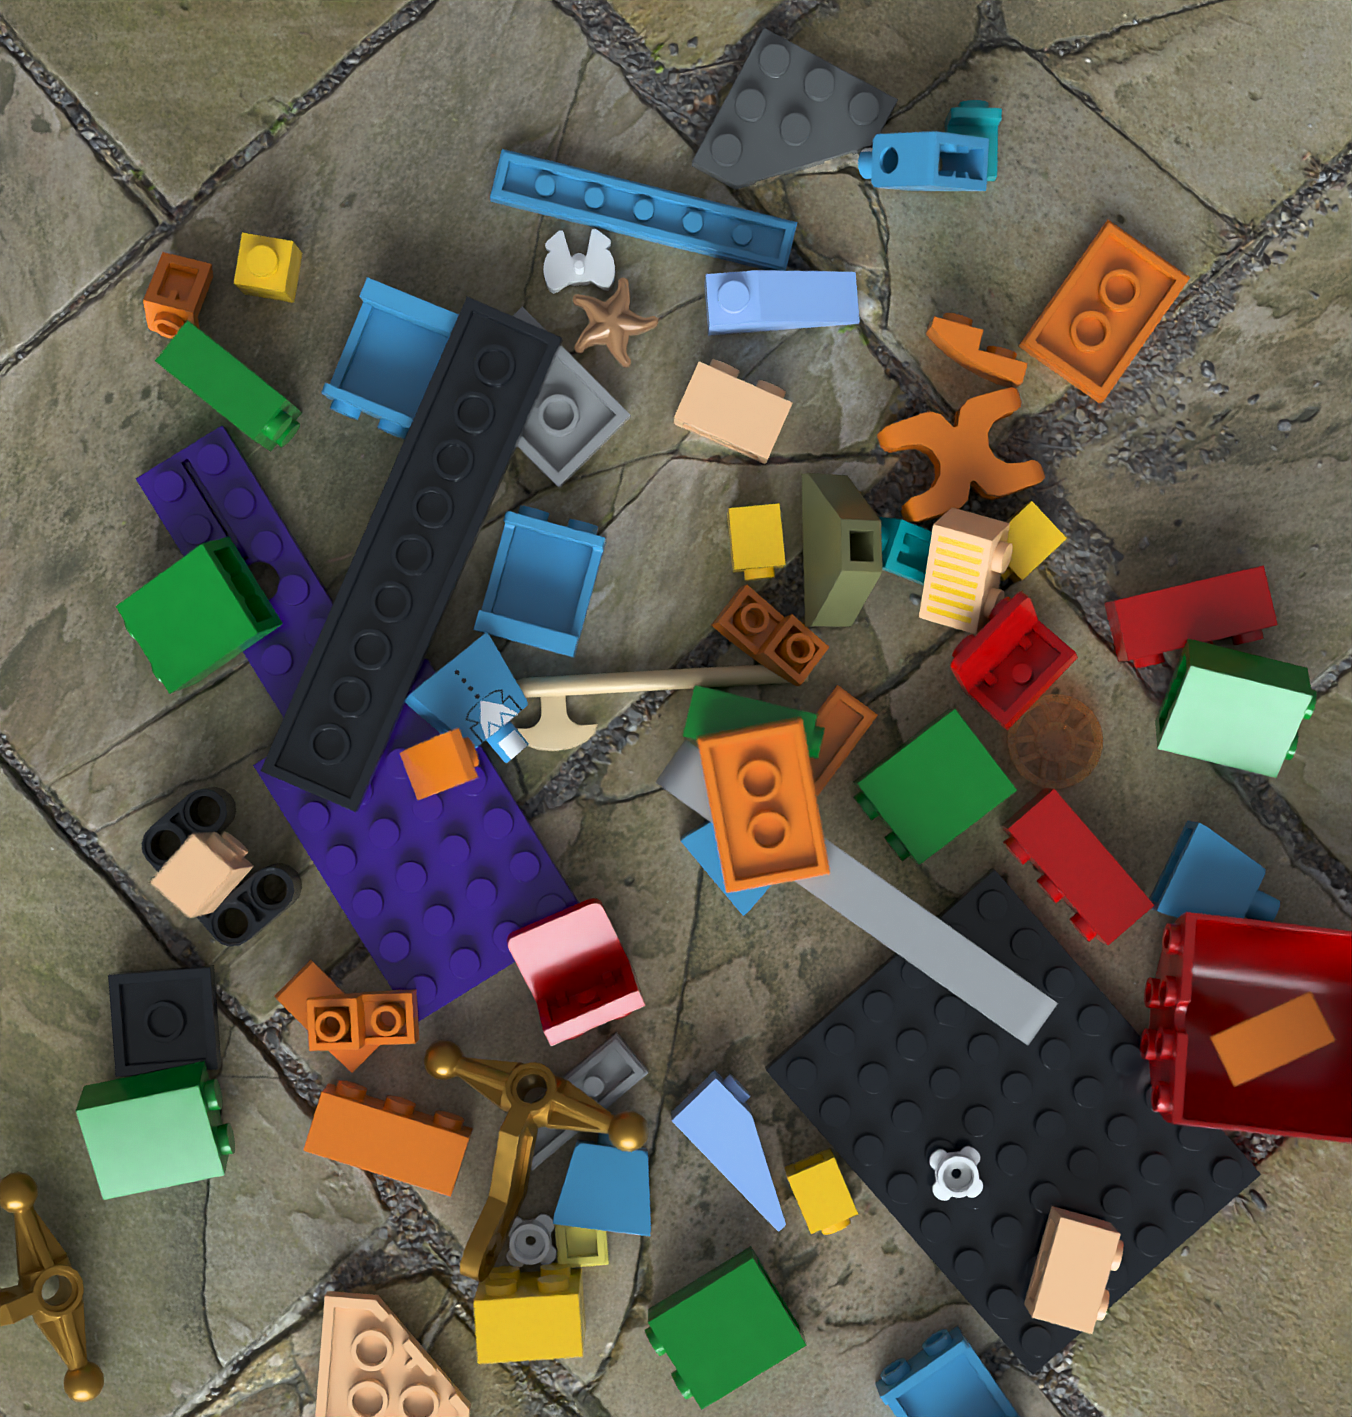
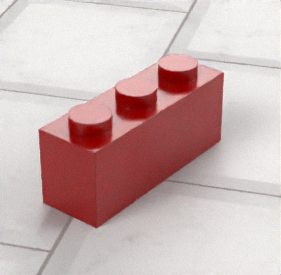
[1104,565,1278,669]
[1000,787,1155,945]

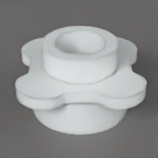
[929,1146,983,1201]
[507,1214,557,1267]

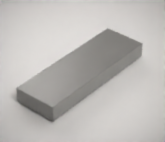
[531,1032,649,1171]

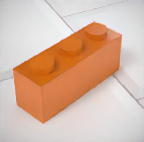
[303,1080,473,1197]

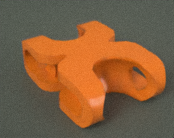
[877,387,1045,524]

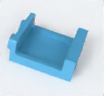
[321,277,459,439]
[473,505,606,658]
[875,1326,1020,1417]

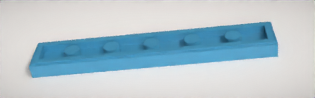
[490,149,798,271]

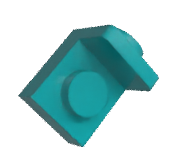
[945,100,1002,181]
[879,517,932,586]

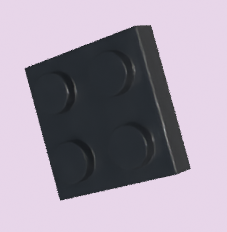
[108,965,222,1077]

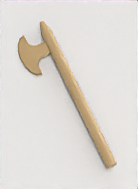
[516,664,808,751]

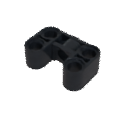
[141,787,302,947]

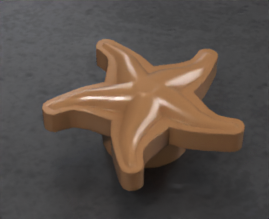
[573,278,658,368]

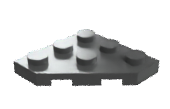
[692,28,898,190]

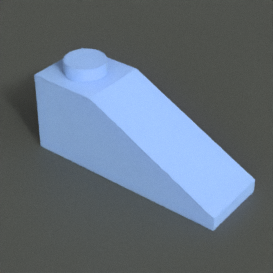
[704,270,860,336]
[671,1070,786,1232]

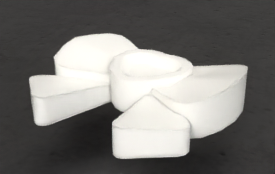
[543,229,615,294]

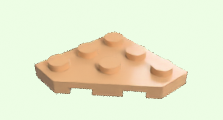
[315,1291,471,1417]

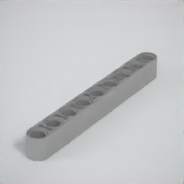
[656,739,1058,1045]

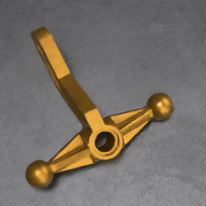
[424,1040,649,1282]
[0,1172,104,1402]

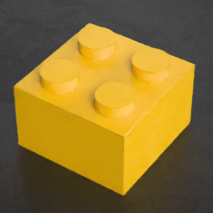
[474,1262,586,1364]

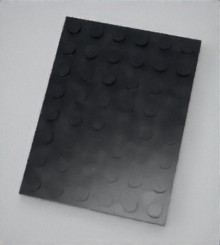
[765,868,1261,1375]

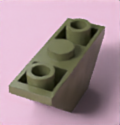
[801,473,882,627]

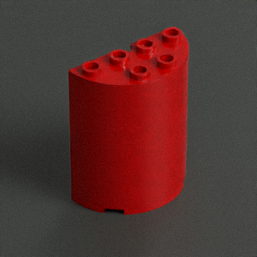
[1140,912,1352,1143]

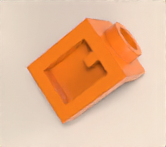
[143,252,213,339]

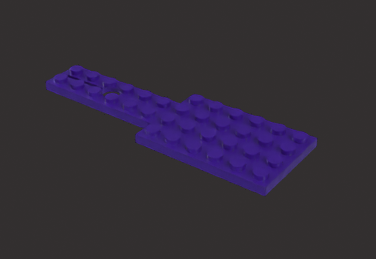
[136,425,579,1022]

